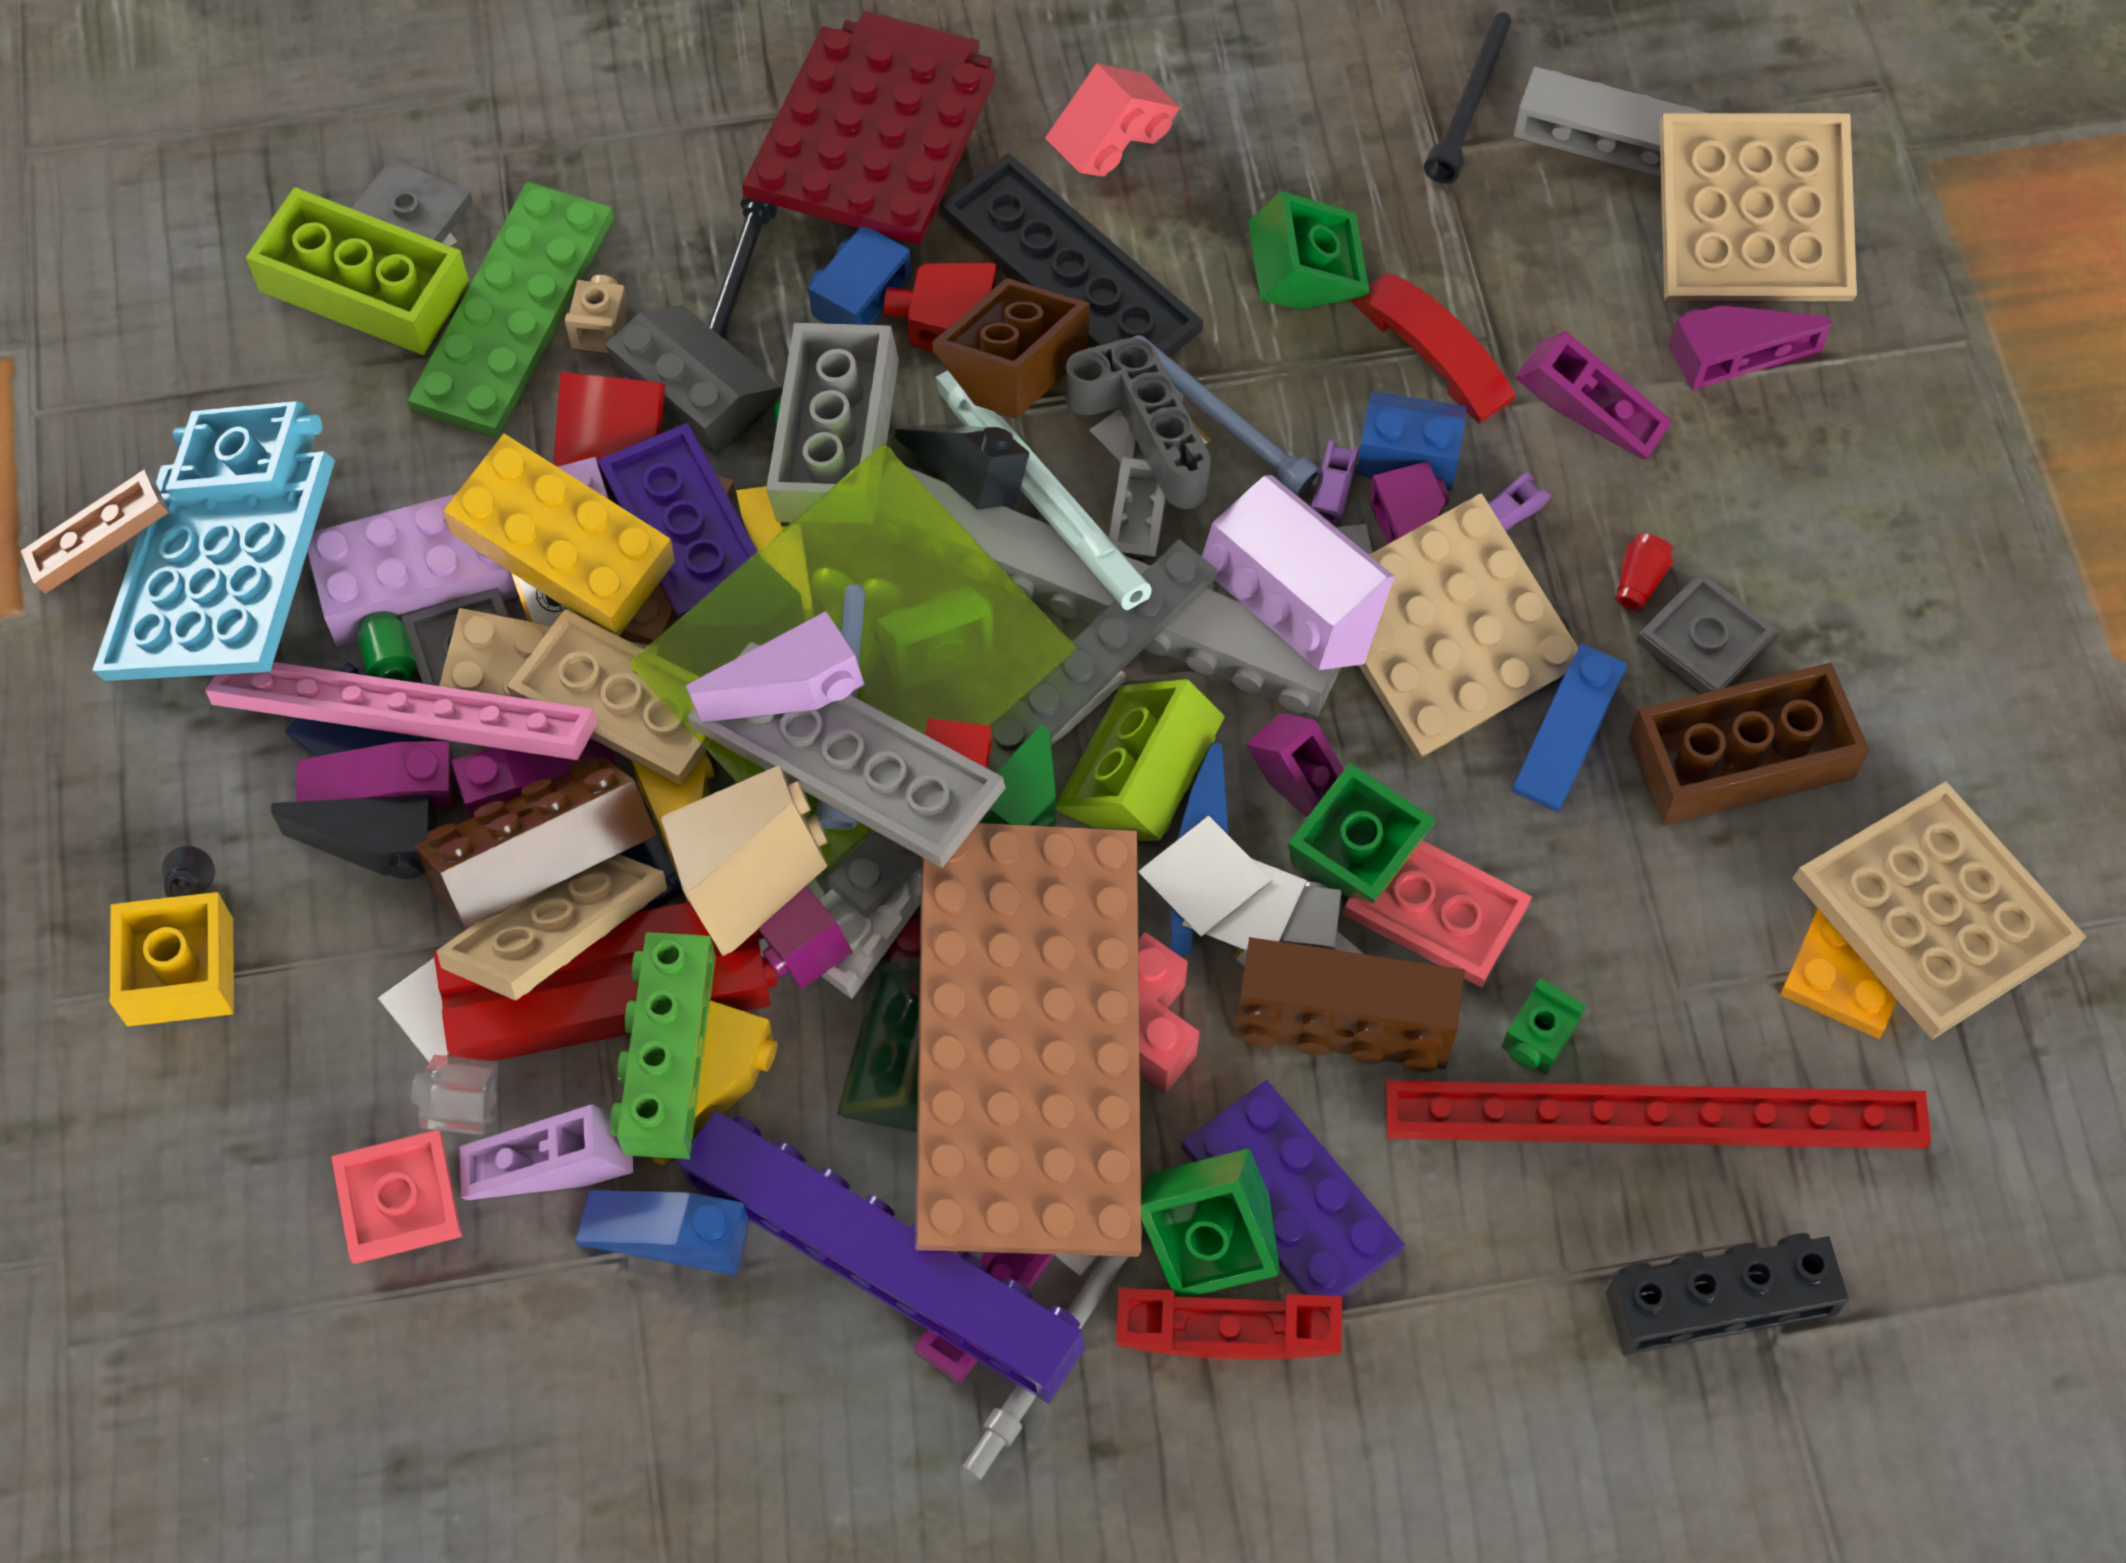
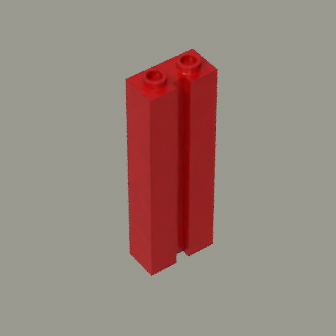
[433,902,778,1069]

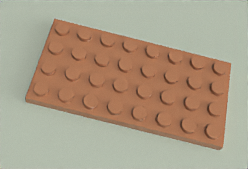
[915,823,1141,1257]

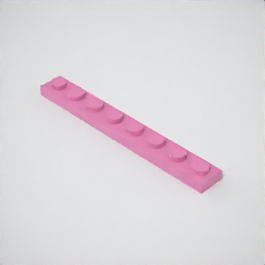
[205,662,598,760]

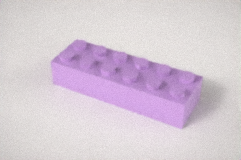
[308,457,608,647]

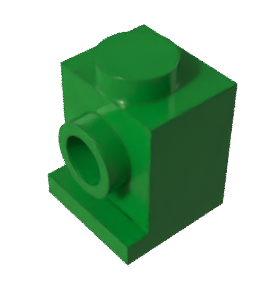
[1501,978,1587,1075]

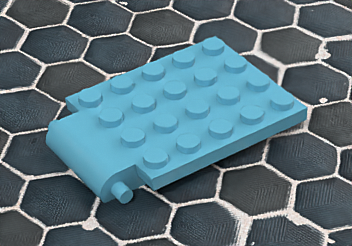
[93,401,335,681]

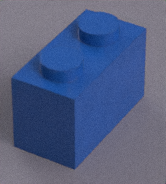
[808,227,912,325]

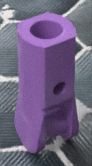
[1311,440,1360,527]
[1488,472,1551,531]

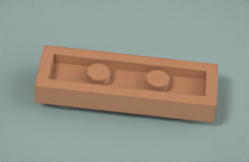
[20,470,169,594]

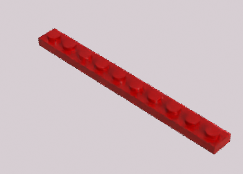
[1384,1080,1931,1149]

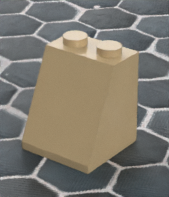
[661,765,828,956]

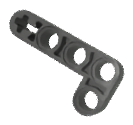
[1065,338,1211,509]

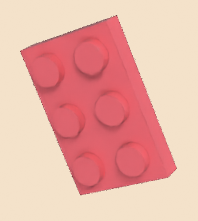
[1343,840,1532,988]

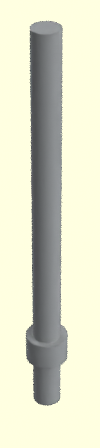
[962,1220,1146,1481]

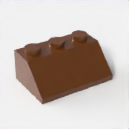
[933,278,1090,419]

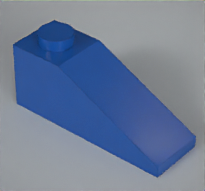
[1512,643,1628,813]
[575,1190,749,1276]

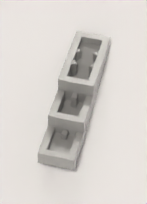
[1109,388,1184,560]

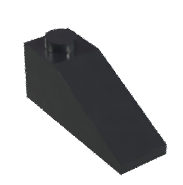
[894,424,1030,510]
[271,795,438,879]

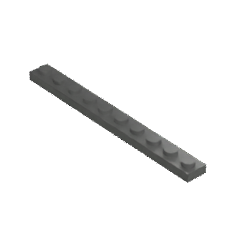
[827,539,1217,919]

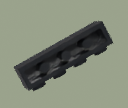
[1605,1233,1849,1356]

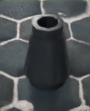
[161,846,215,898]

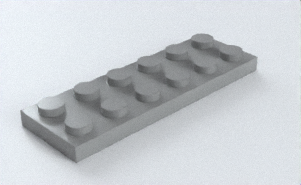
[687,642,1005,868]

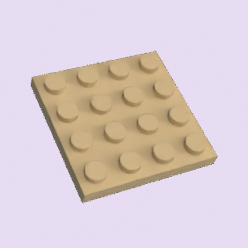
[1659,113,1857,301]
[1358,493,1578,760]
[1792,781,2086,1040]

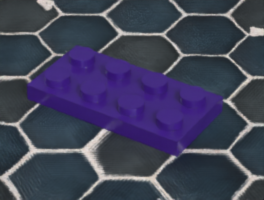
[597,423,762,624]
[1182,1080,1405,1296]

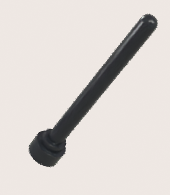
[1424,12,1511,184]
[708,197,779,338]

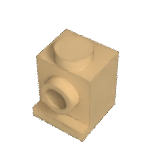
[565,275,629,353]

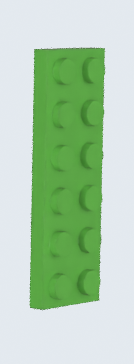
[407,182,614,439]

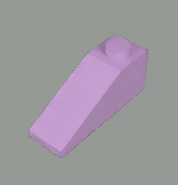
[685,611,864,722]
[459,1104,633,1200]

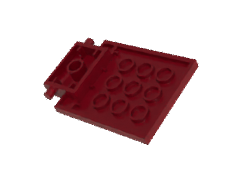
[742,11,995,245]

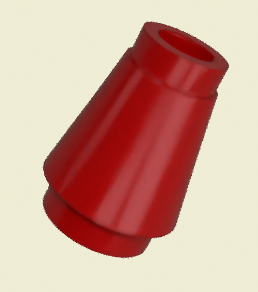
[1615,533,1673,611]

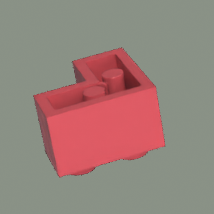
[1045,63,1181,177]
[1138,932,1200,1095]

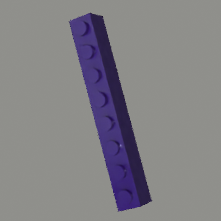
[677,1110,1085,1404]

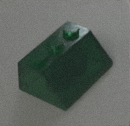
[837,957,920,1133]

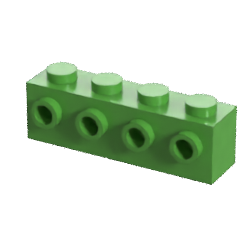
[610,932,716,1160]

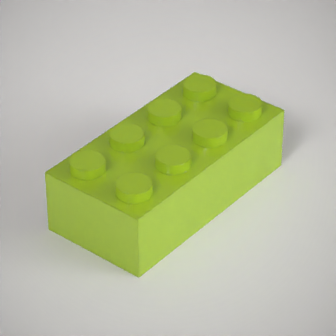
[246,187,470,355]

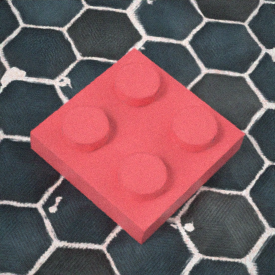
[331,1129,462,1264]

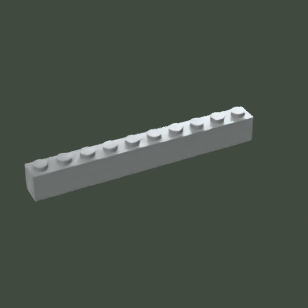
[867,461,1341,717]

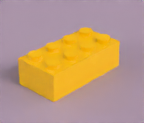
[443,433,675,636]

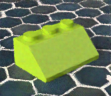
[1056,679,1225,841]

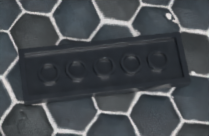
[940,153,1203,358]

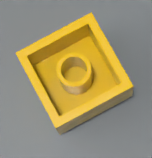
[110,892,234,1027]

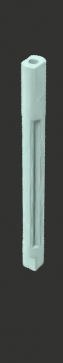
[936,371,1152,610]

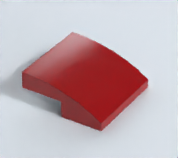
[553,372,665,474]

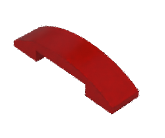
[1351,273,1516,425]
[1116,1288,1342,1360]

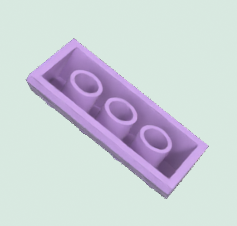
[1202,475,1395,670]

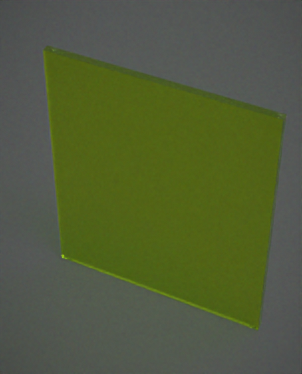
[629,443,1076,875]

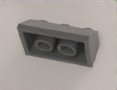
[605,305,783,456]

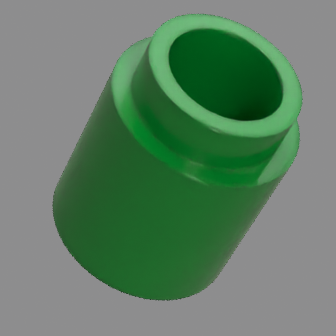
[356,611,417,681]

